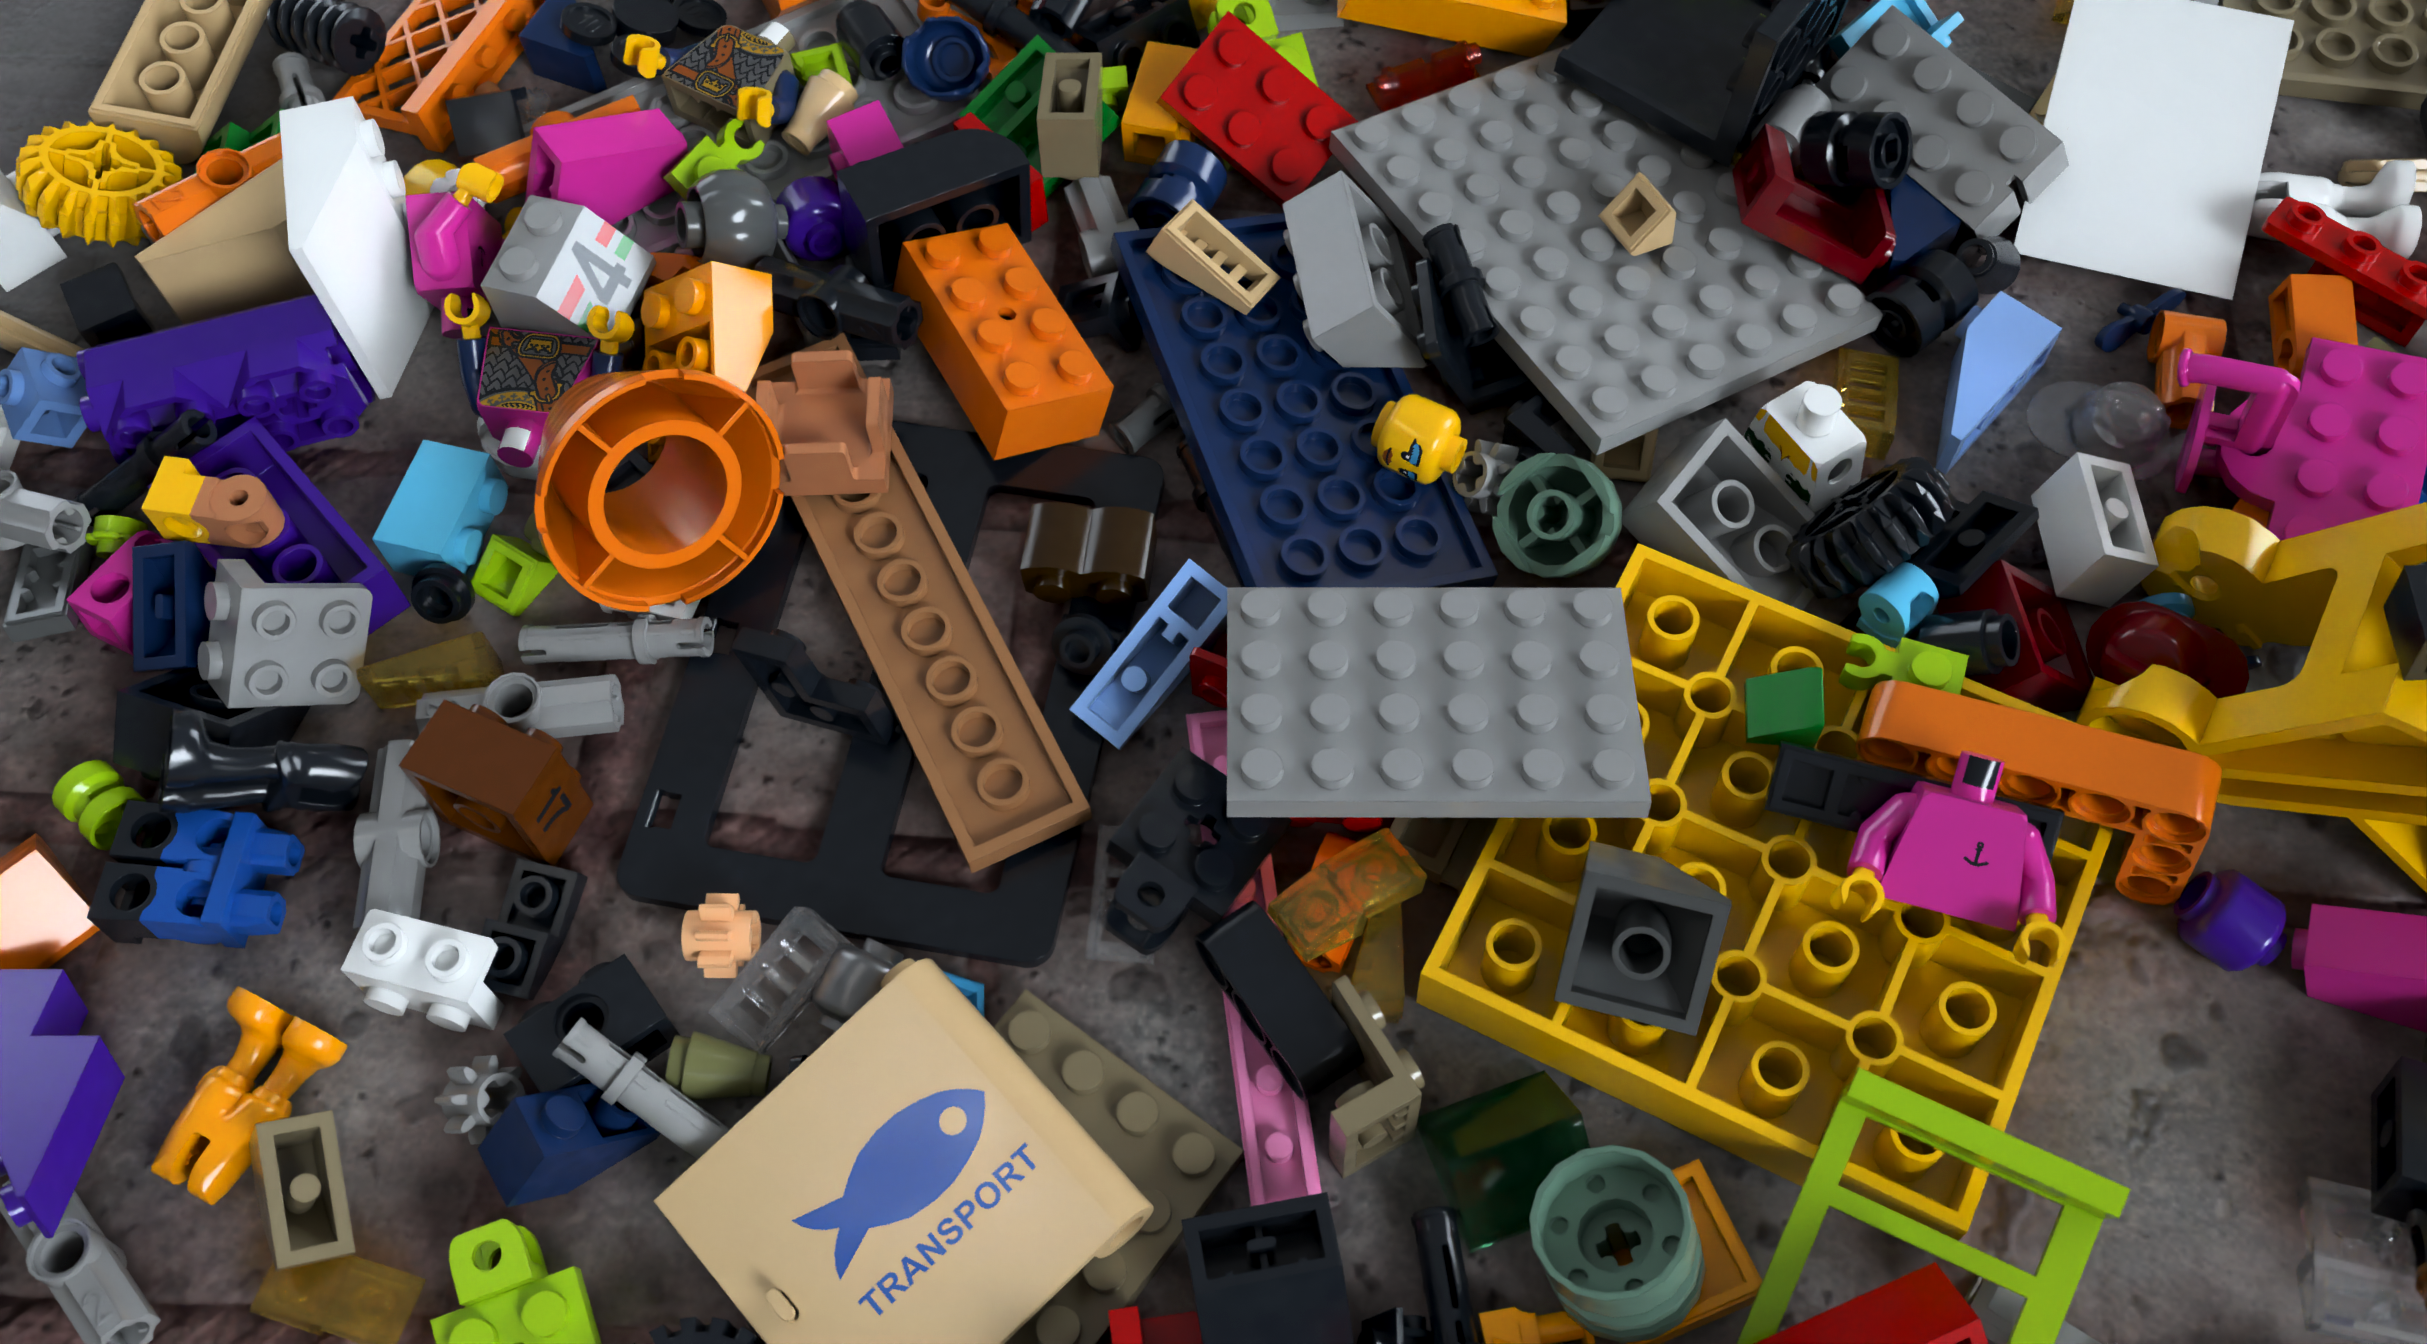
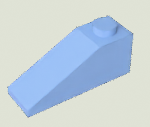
[1935,290,2062,475]
[1069,558,1227,750]

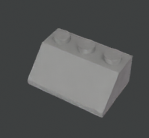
[1282,170,1427,368]

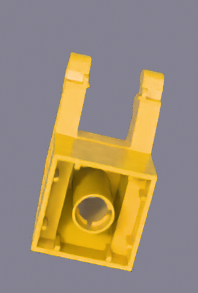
[2075,502,2427,893]

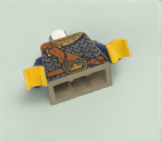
[623,22,800,148]

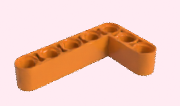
[1855,680,2222,905]

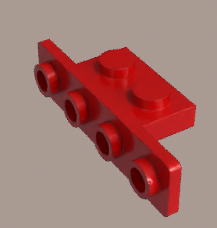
[2261,197,2427,347]

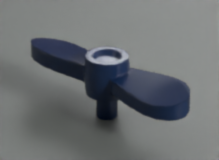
[2094,288,2186,352]

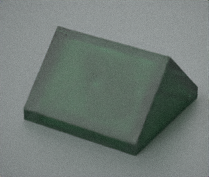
[1417,1070,1590,1253]

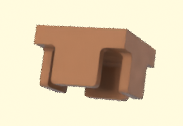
[755,350,894,496]

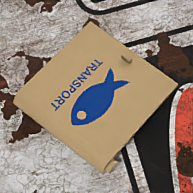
[654,958,1154,1344]

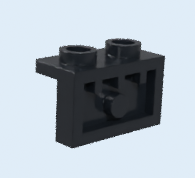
[1070,0,1201,84]

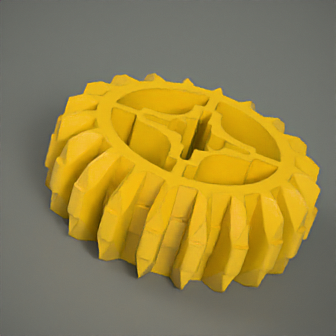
[15,120,183,248]

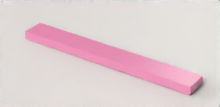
[1186,710,1322,1206]

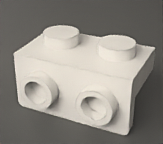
[341,909,504,1032]

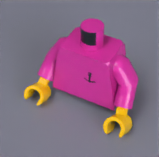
[406,163,523,339]
[1830,750,2067,967]

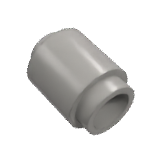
[1751,84,1832,169]

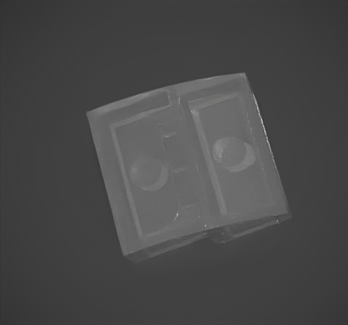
[2296,1176,2427,1344]

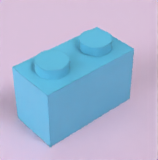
[372,439,508,576]

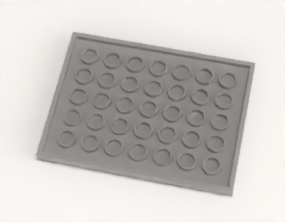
[1329,43,1883,456]

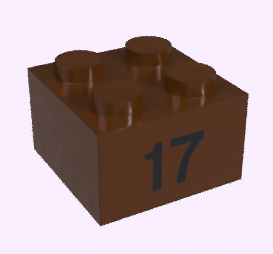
[399,699,594,867]

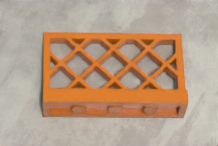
[332,0,545,153]

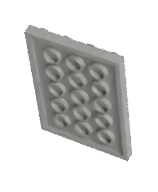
[1227,587,1652,818]

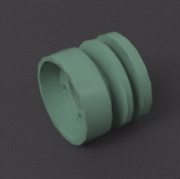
[1529,1145,1706,1343]

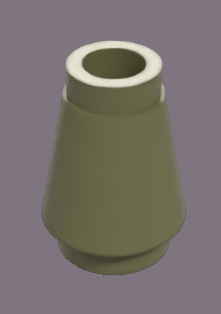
[665,1031,773,1100]

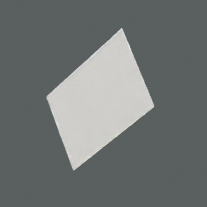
[2014,0,2294,300]

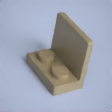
[1328,975,1425,1179]

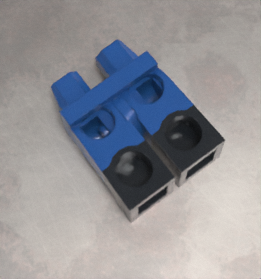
[87,800,305,949]

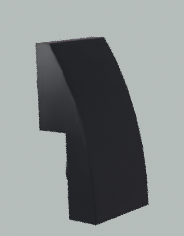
[481,858,588,1001]

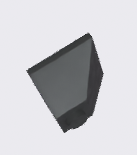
[1554,841,1732,1036]

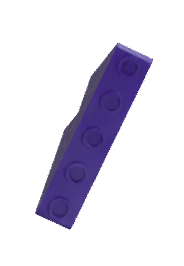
[0,969,125,1238]

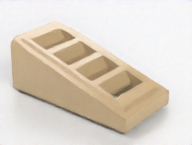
[1146,198,1281,315]

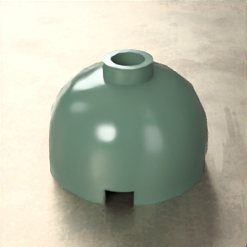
[1492,453,1622,578]

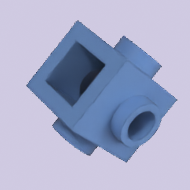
[0,347,88,448]

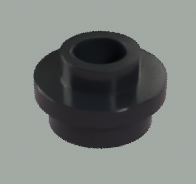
[411,563,475,624]

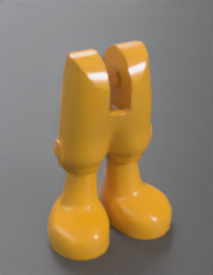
[151,986,348,1206]

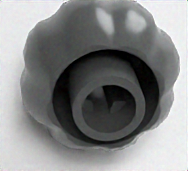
[675,169,789,270]

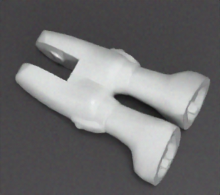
[2247,160,2422,259]

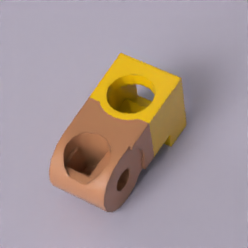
[141,456,285,548]

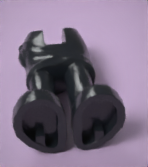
[158,707,369,814]

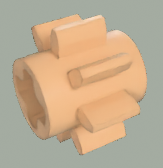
[681,893,761,978]

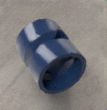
[1127,140,1227,230]

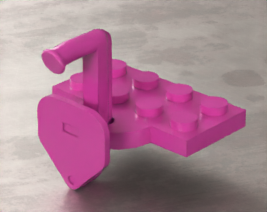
[2175,337,2427,541]

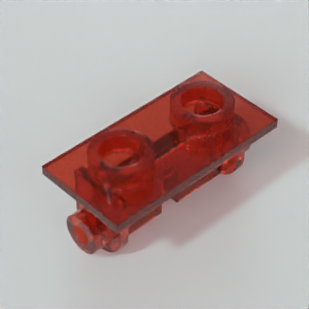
[1366,40,1482,113]

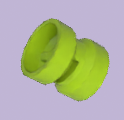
[52,760,147,850]

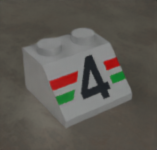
[480,195,656,342]

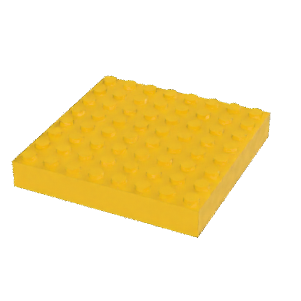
[1416,543,2115,1241]

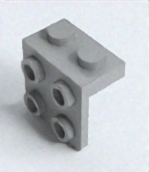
[198,559,373,708]

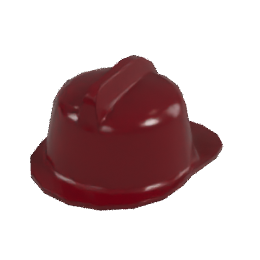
[2085,601,2250,699]

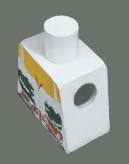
[1743,381,1867,513]

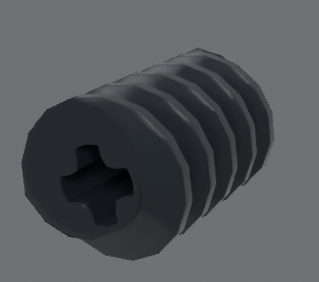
[267,0,387,76]

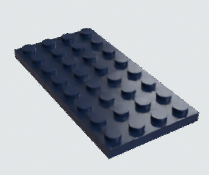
[1110,213,1498,588]

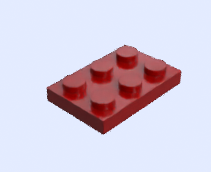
[1156,10,1358,208]

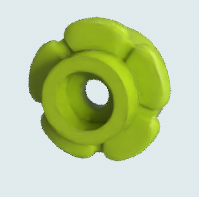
[85,515,148,560]

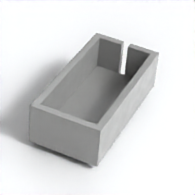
[1815,5,2069,239]

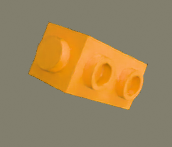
[1121,41,1197,165]

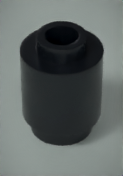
[836,0,904,81]
[1913,609,2021,677]

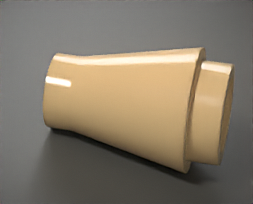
[781,69,858,155]

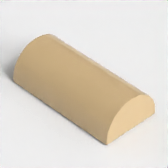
[88,0,274,165]

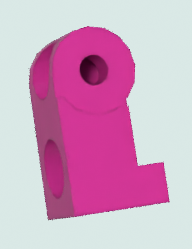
[66,530,175,655]

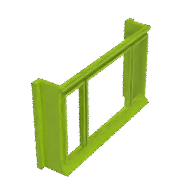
[1736,1067,2131,1344]

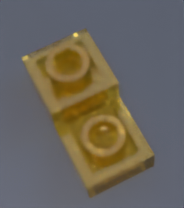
[1267,827,1427,962]
[250,1255,426,1344]

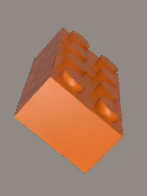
[893,223,1114,461]

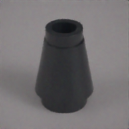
[1956,236,2021,294]

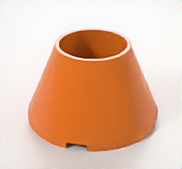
[534,369,785,612]

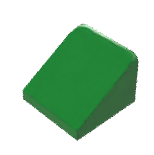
[1745,667,1825,748]

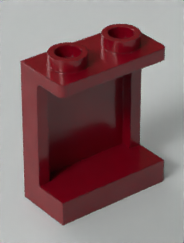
[1732,123,1896,284]

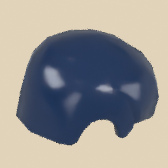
[901,16,991,102]

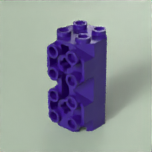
[76,293,376,465]

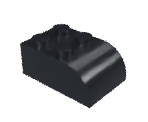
[836,129,1032,291]

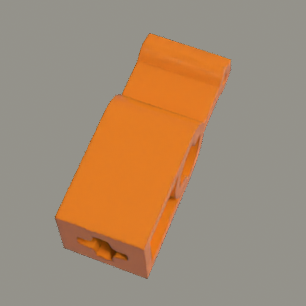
[2268,274,2358,380]

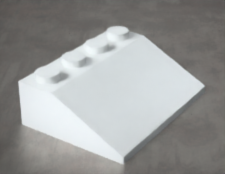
[279,96,434,399]

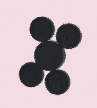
[560,0,727,78]

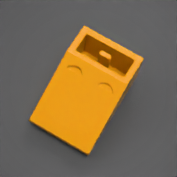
[641,261,774,464]

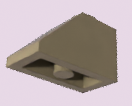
[1036,53,1103,180]
[249,1110,355,1271]

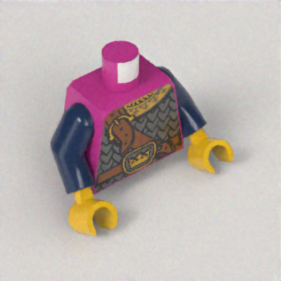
[444,292,635,468]

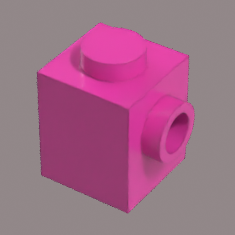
[827,100,904,183]

